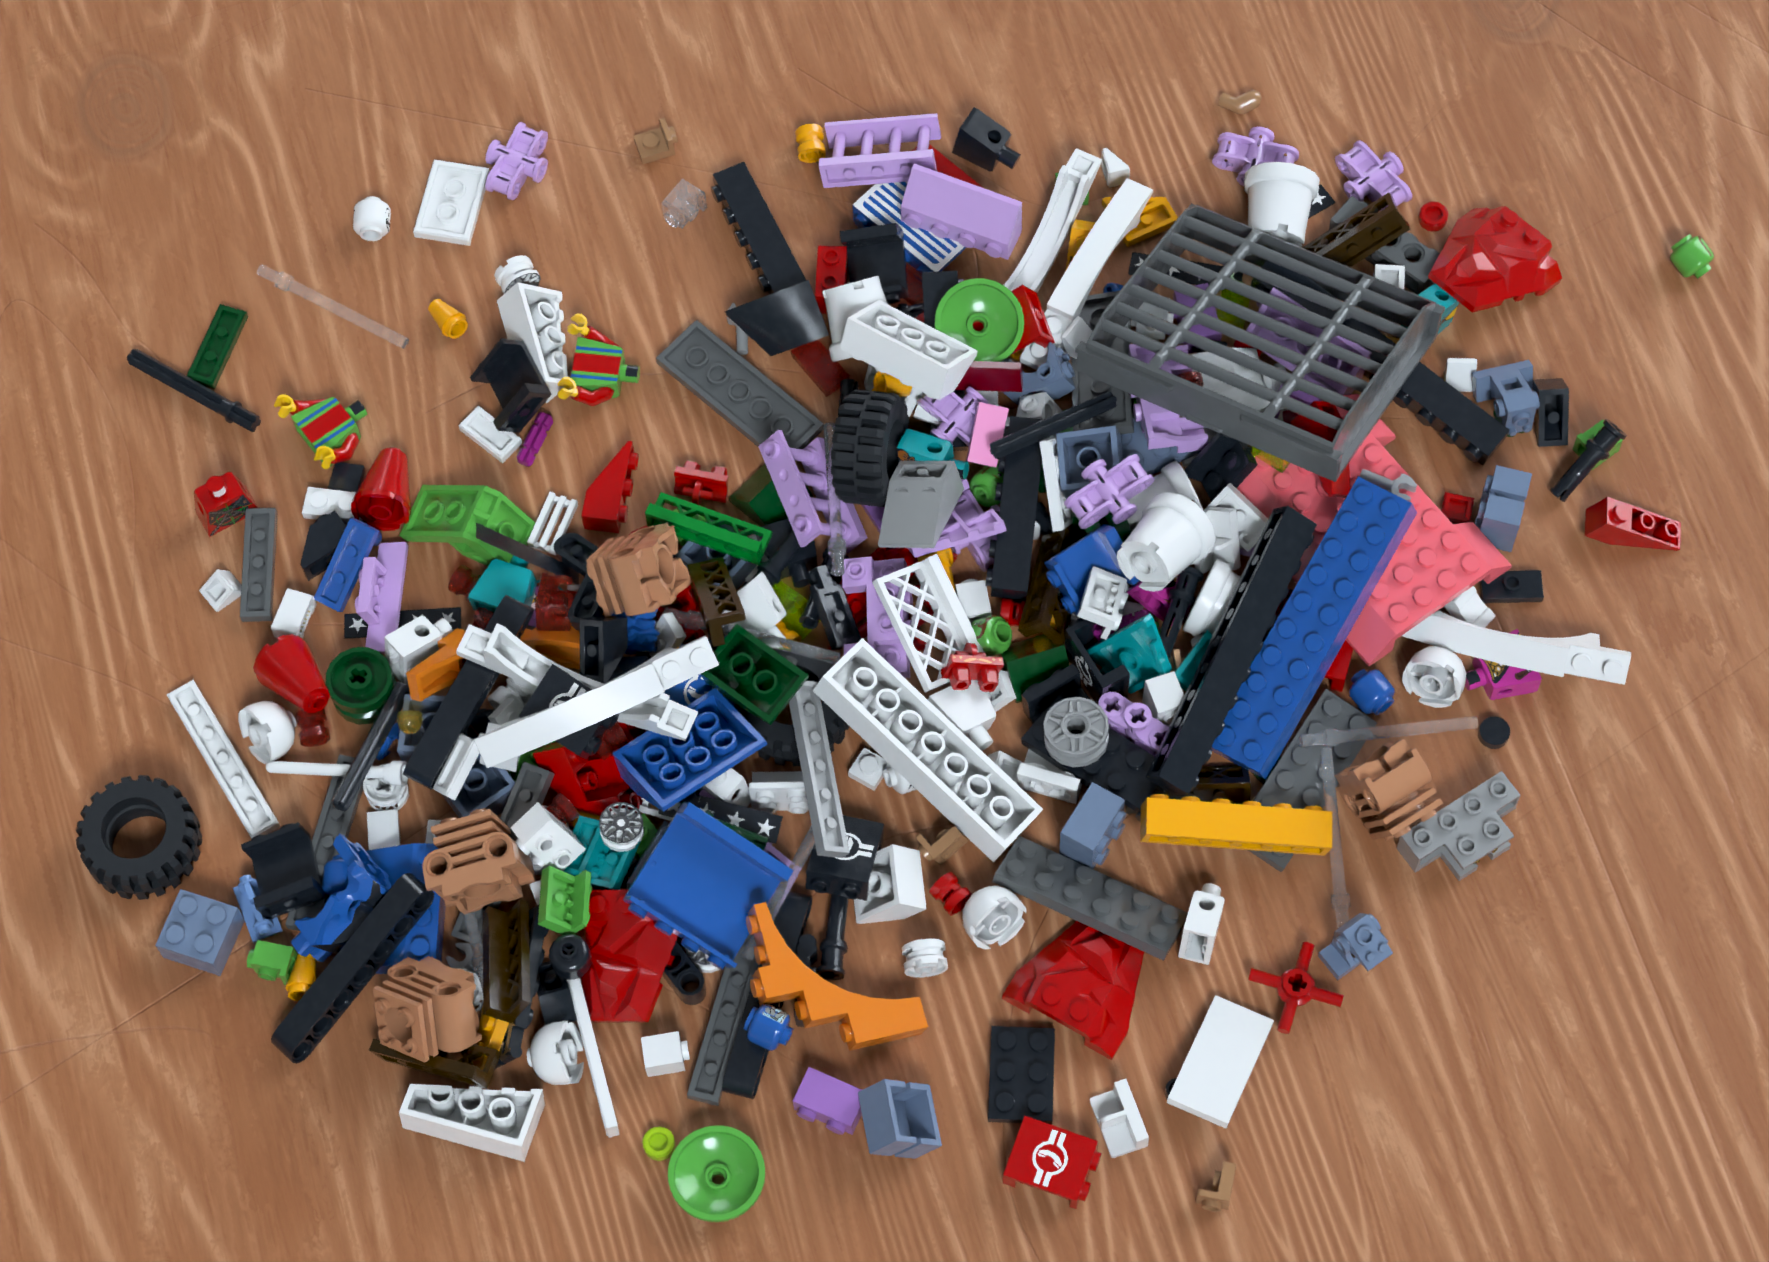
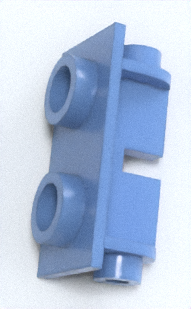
[233,875,283,943]

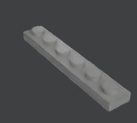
[789,681,850,858]

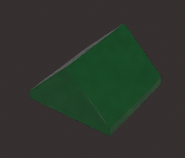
[729,464,813,527]
[998,634,1069,703]

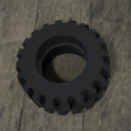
[831,390,909,507]
[734,644,850,767]
[76,775,202,900]

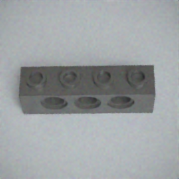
[1329,196,1440,295]

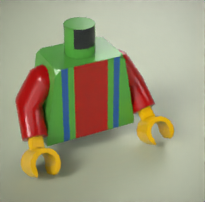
[557,313,640,406]
[274,394,368,469]

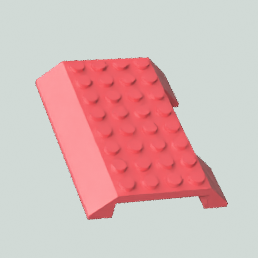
[1237,394,1512,667]

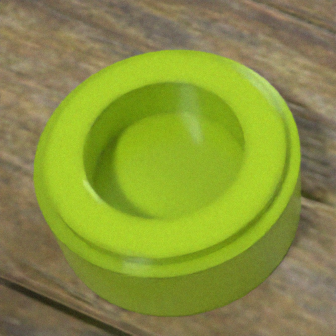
[642,1126,675,1161]

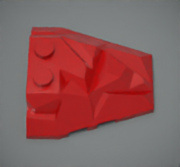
[1428,206,1562,313]
[575,890,679,1023]
[1002,921,1144,1060]

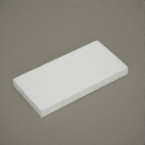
[1166,995,1274,1128]

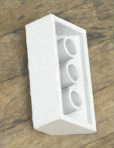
[840,300,978,400]

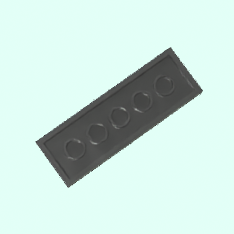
[1072,291,1134,434]
[656,320,824,449]
[1248,689,1377,872]
[992,836,1188,961]

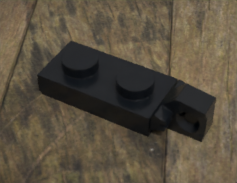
[807,565,861,650]

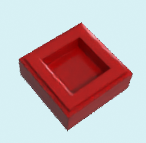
[1441,492,1475,524]

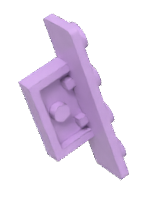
[355,542,409,654]

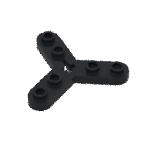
[553,533,677,631]

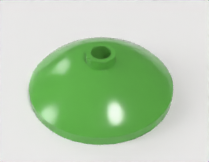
[935,278,1024,362]
[668,1125,765,1222]

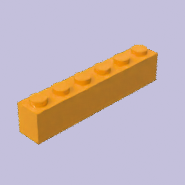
[1140,794,1332,856]

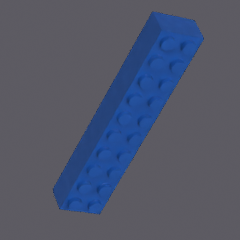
[1211,476,1417,780]

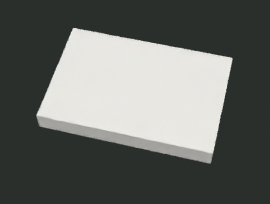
[413,159,490,246]
[1040,435,1072,532]

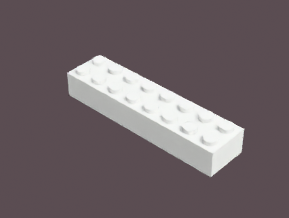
[813,638,1043,862]

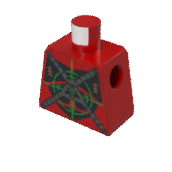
[194,472,258,537]

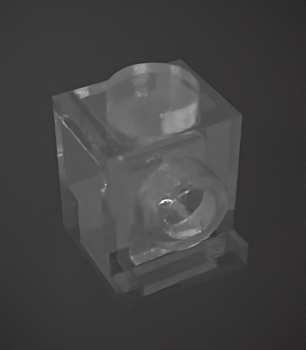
[662,179,707,229]

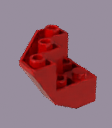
[533,721,646,816]

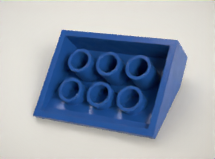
[613,688,767,812]
[352,843,446,974]

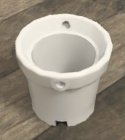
[1244,162,1320,248]
[822,276,888,362]
[1116,460,1203,531]
[1117,492,1216,592]
[1182,559,1241,636]

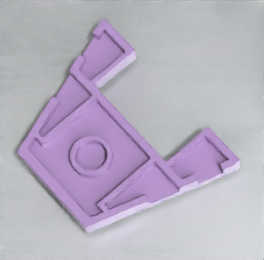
[908,478,1007,558]

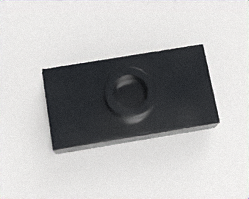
[1480,570,1544,603]

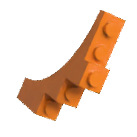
[406,616,580,702]
[746,902,928,1051]

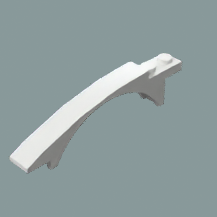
[1004,148,1102,293]
[1020,178,1153,374]
[1402,610,1631,685]
[456,624,698,741]
[473,636,719,768]

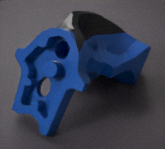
[291,834,392,962]

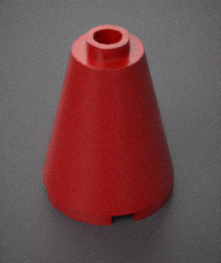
[351,447,411,531]
[253,634,330,713]

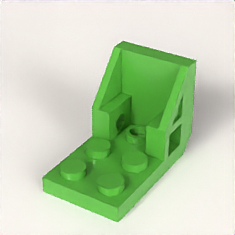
[399,485,535,566]

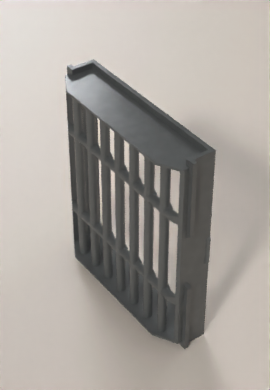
[1075,203,1445,482]

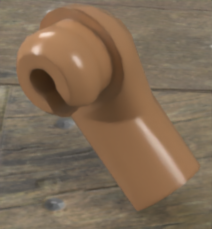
[1218,90,1262,115]

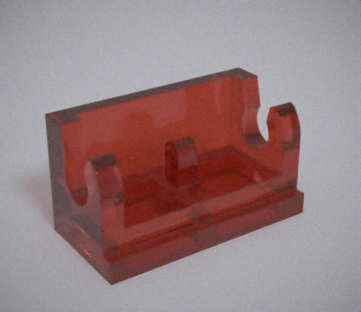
[535,573,577,631]

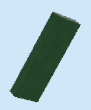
[187,304,248,389]

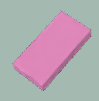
[966,402,1009,468]

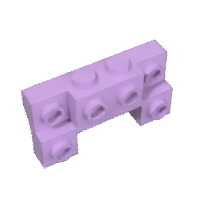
[1128,344,1208,453]
[842,556,913,678]

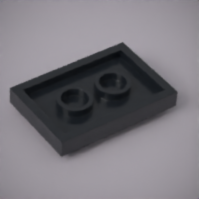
[988,1026,1055,1125]

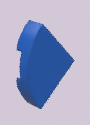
[376,721,401,761]

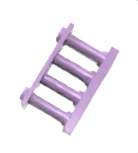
[819,113,941,188]
[758,430,868,554]

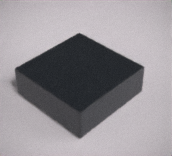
[328,462,366,492]

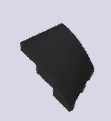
[724,280,829,357]

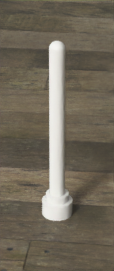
[265,761,408,786]

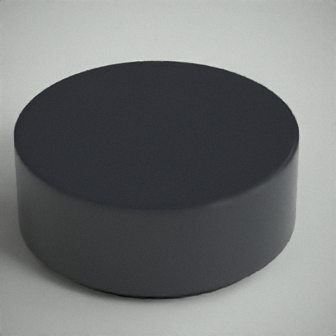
[1478,717,1510,749]

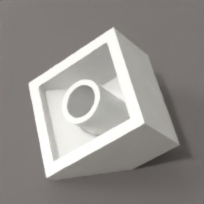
[854,844,926,924]

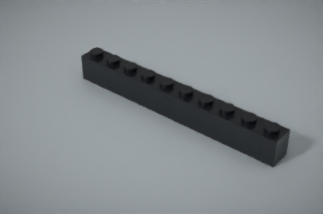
[1250,261,1510,466]
[1145,506,1317,796]

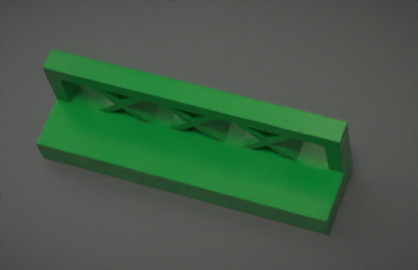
[645,492,772,565]

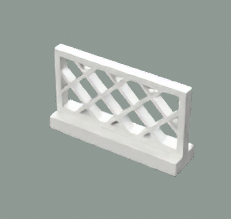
[872,554,984,693]

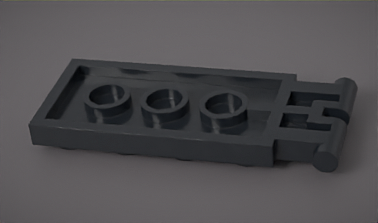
[1021,695,1170,822]
[495,905,549,1069]

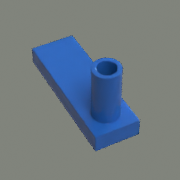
[314,518,382,612]

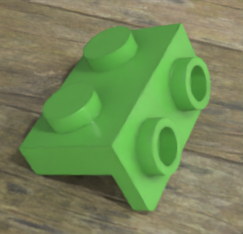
[538,865,592,935]

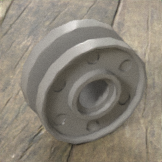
[1043,697,1109,767]

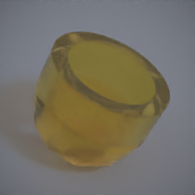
[397,710,423,734]

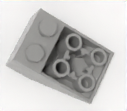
[878,461,964,549]

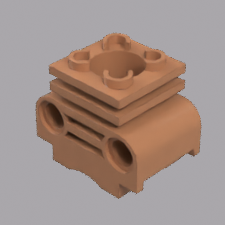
[586,523,692,617]
[1334,739,1443,841]
[422,809,536,915]
[373,956,482,1063]

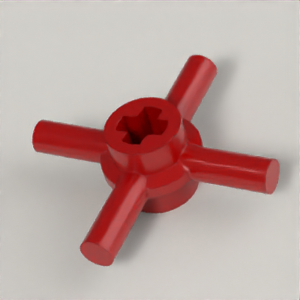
[1248,942,1344,1034]

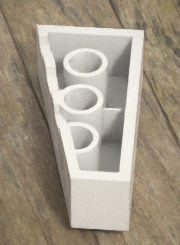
[399,1084,545,1162]

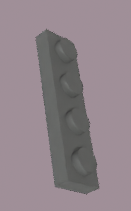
[240,508,278,622]

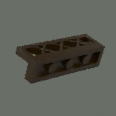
[1302,192,1410,267]
[1018,528,1079,646]
[687,557,746,647]
[1125,765,1251,814]
[482,899,531,1023]
[369,1039,501,1089]

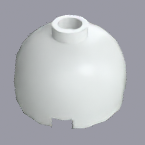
[1402,646,1466,708]
[238,701,296,764]
[962,886,1026,949]
[527,1021,584,1085]

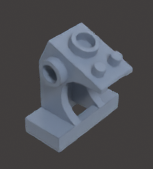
[1002,342,1076,405]
[1472,360,1540,436]
[1318,913,1393,980]

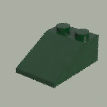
[700,624,809,725]

